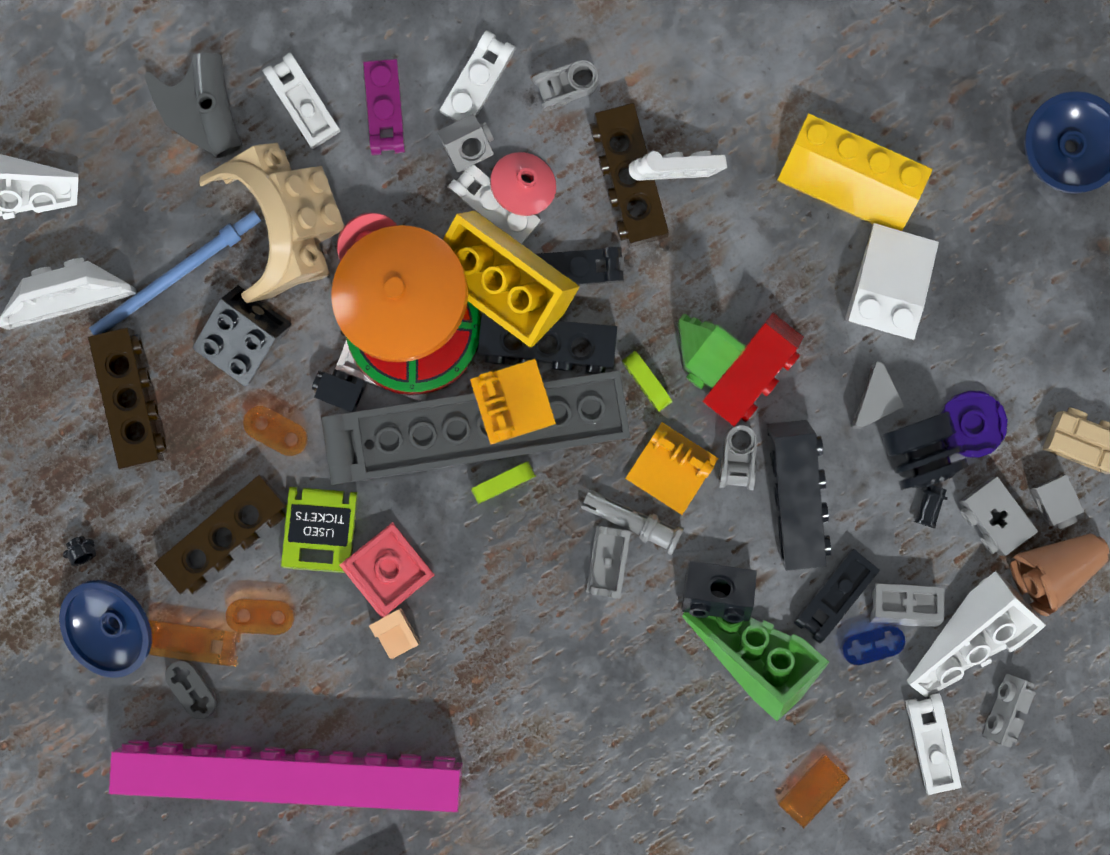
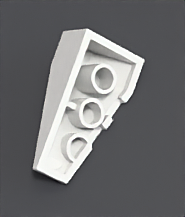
[907,571,1046,698]

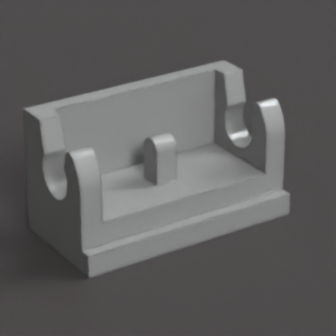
[586,526,631,599]
[870,583,944,627]

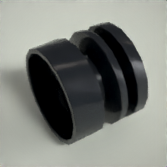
[882,411,969,490]

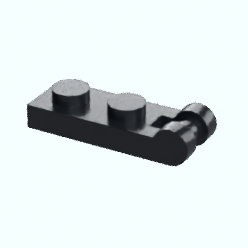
[536,247,624,286]
[793,549,880,644]

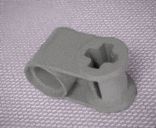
[532,60,599,111]
[719,425,757,491]

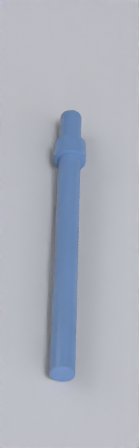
[89,210,262,335]

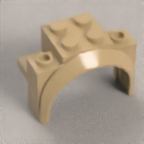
[199,142,344,303]

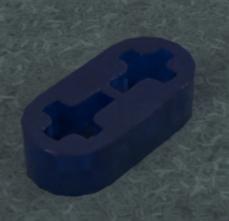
[840,625,906,665]

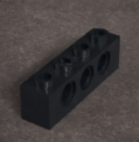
[478,313,618,374]

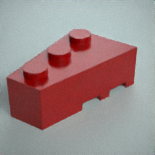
[702,312,804,427]

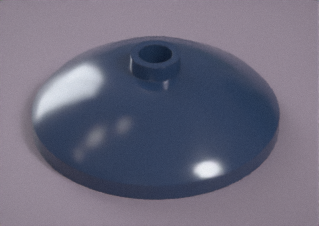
[1024,91,1110,194]
[59,580,152,678]

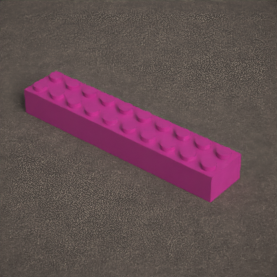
[109,740,463,812]

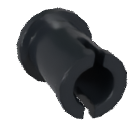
[914,485,948,529]

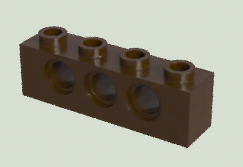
[590,103,669,248]
[88,327,167,470]
[154,475,287,595]

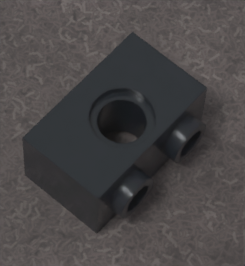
[681,561,757,623]

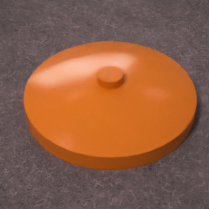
[331,225,468,362]

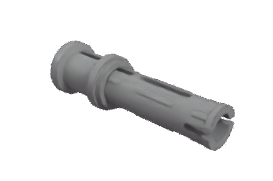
[581,489,684,555]

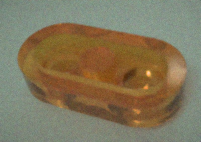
[243,406,308,456]
[226,599,295,635]

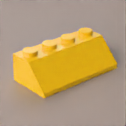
[777,113,933,231]
[443,211,580,347]

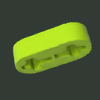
[621,351,672,412]
[471,461,536,504]

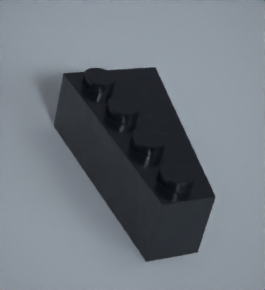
[767,420,831,571]

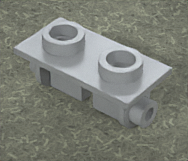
[982,673,1036,748]

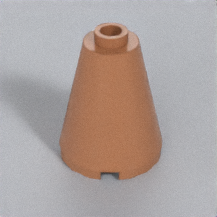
[1010,533,1110,616]

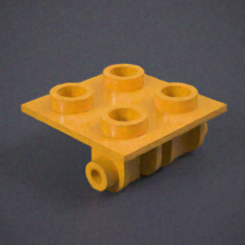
[470,359,556,445]
[625,422,719,515]

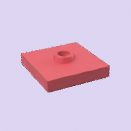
[339,522,435,618]

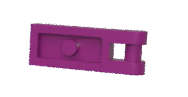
[363,59,405,156]

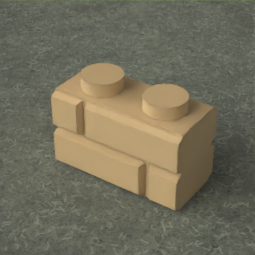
[1043,407,1110,474]

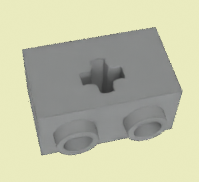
[959,477,1038,556]

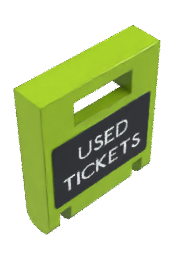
[281,487,358,573]

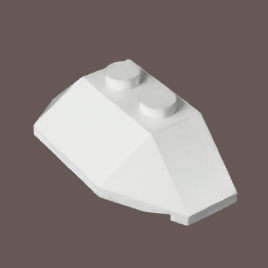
[0,258,137,330]

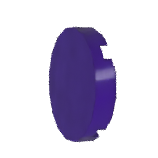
[941,391,1008,458]

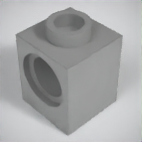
[437,114,494,172]
[1029,474,1084,529]

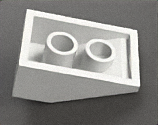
[845,223,939,340]

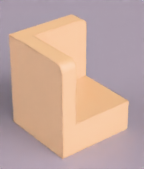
[369,608,421,659]

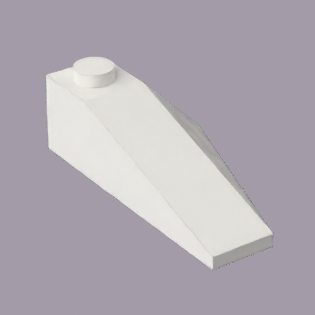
[0,154,78,220]

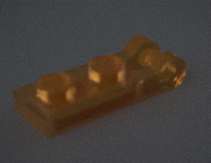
[148,619,241,667]

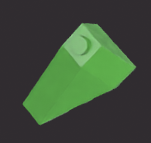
[677,314,746,390]
[682,612,829,721]

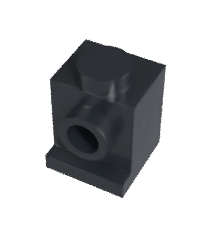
[312,369,367,412]

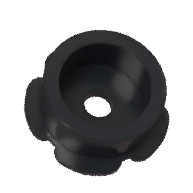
[63,536,96,566]

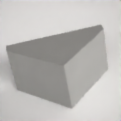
[851,361,905,429]

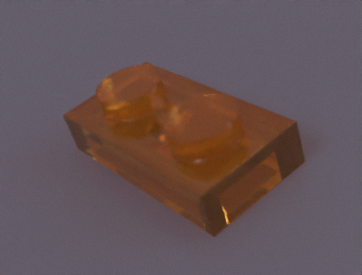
[778,754,850,828]

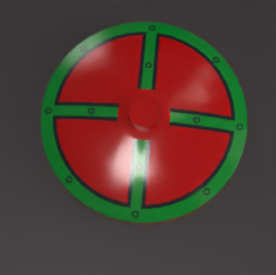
[346,302,481,395]

